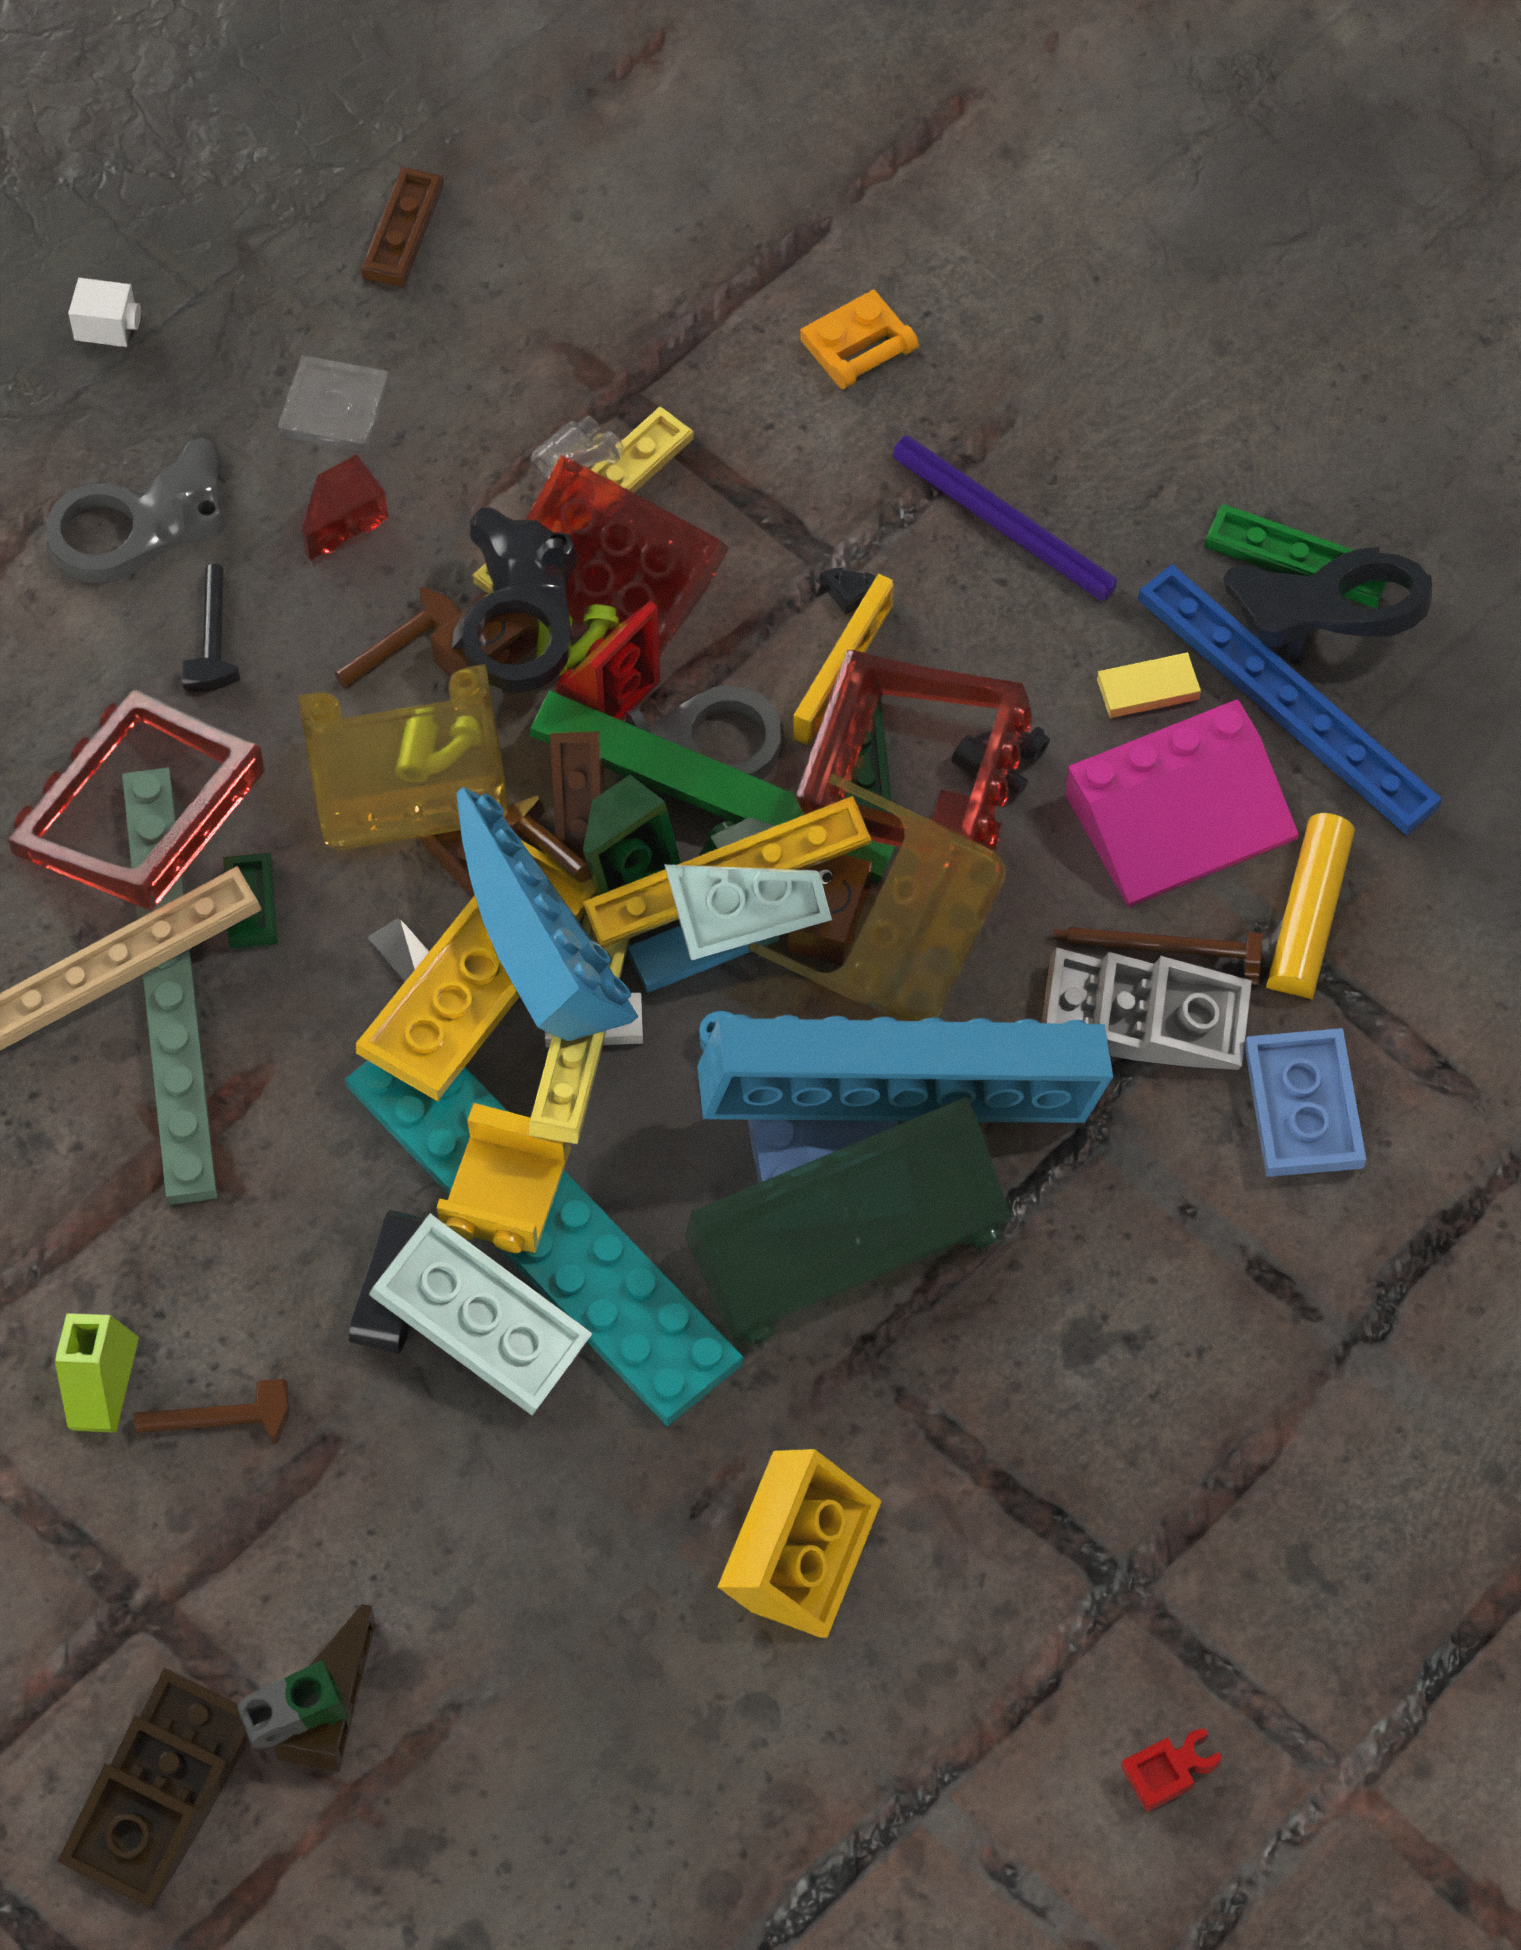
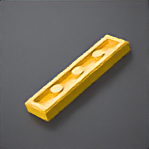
[793,574,894,745]

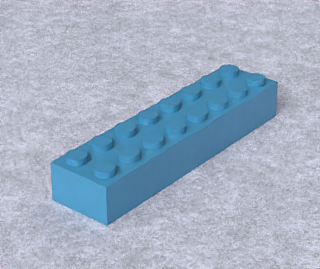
[697,1014,1113,1123]

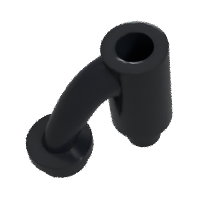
[951,727,1050,796]

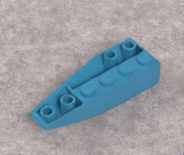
[456,787,638,1041]

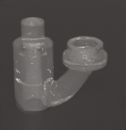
[530,415,624,478]

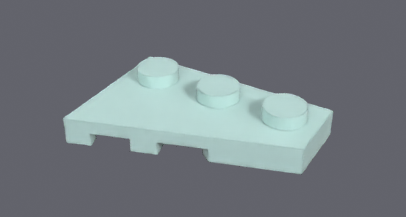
[664,865,832,960]

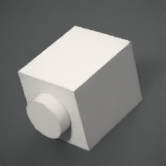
[68,278,141,347]

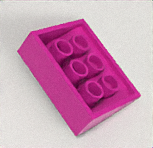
[1065,699,1299,908]

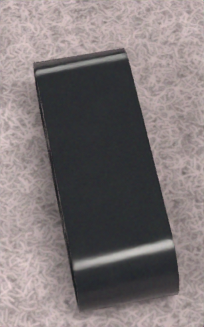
[349,1210,426,1354]

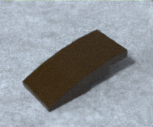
[57,1668,249,1909]

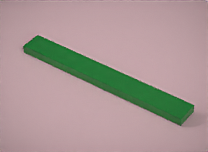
[529,690,899,883]

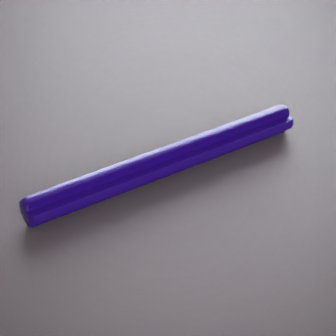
[893,436,1117,601]

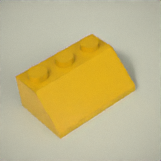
[718,1449,882,1638]

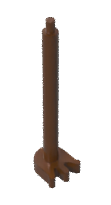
[1054,927,1263,986]

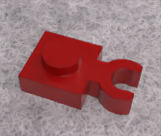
[1121,1729,1222,1812]

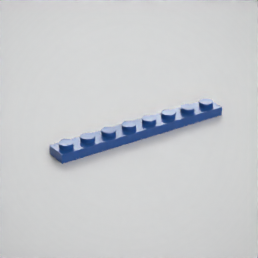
[1138,564,1442,836]

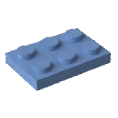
[1244,1028,1366,1177]

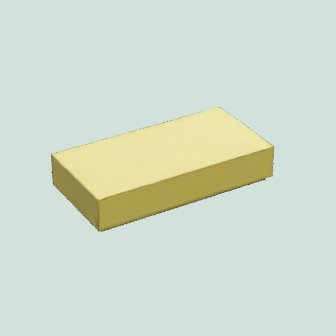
[1097,653,1201,718]

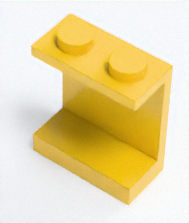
[437,1103,571,1253]

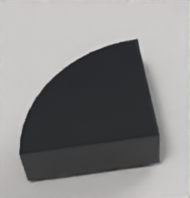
[820,568,876,615]

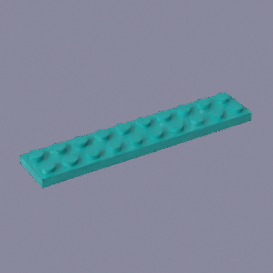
[345,1061,743,1427]

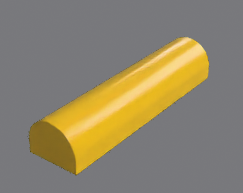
[1266,813,1355,999]

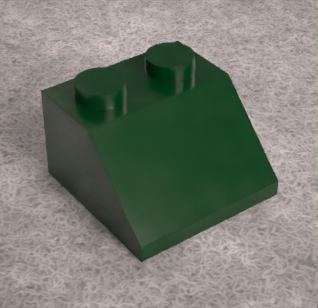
[583,775,681,896]

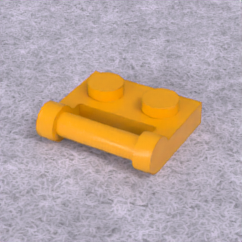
[800,289,919,389]

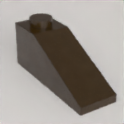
[274,1604,376,1772]

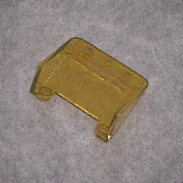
[298,664,509,850]

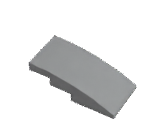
[1041,948,1252,1070]

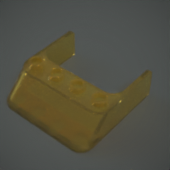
[748,774,1006,1021]

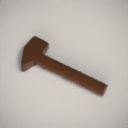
[335,587,462,688]
[503,796,591,883]
[134,1379,289,1444]

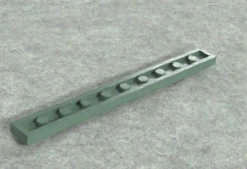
[122,767,218,1205]

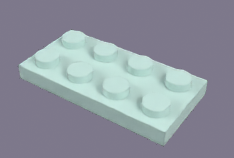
[368,1214,592,1415]

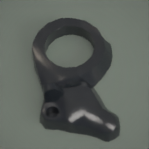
[451,507,578,694]
[1223,546,1432,664]

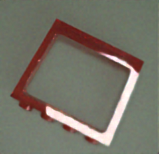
[796,650,1032,865]
[8,689,265,911]

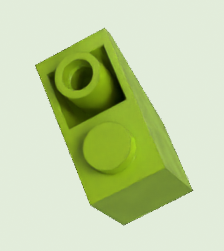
[55,1313,139,1433]

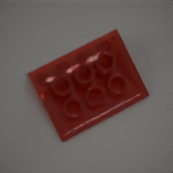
[526,454,729,656]

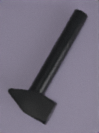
[182,564,240,691]

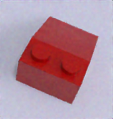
[556,601,661,721]

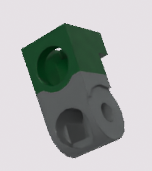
[237,1660,349,1749]

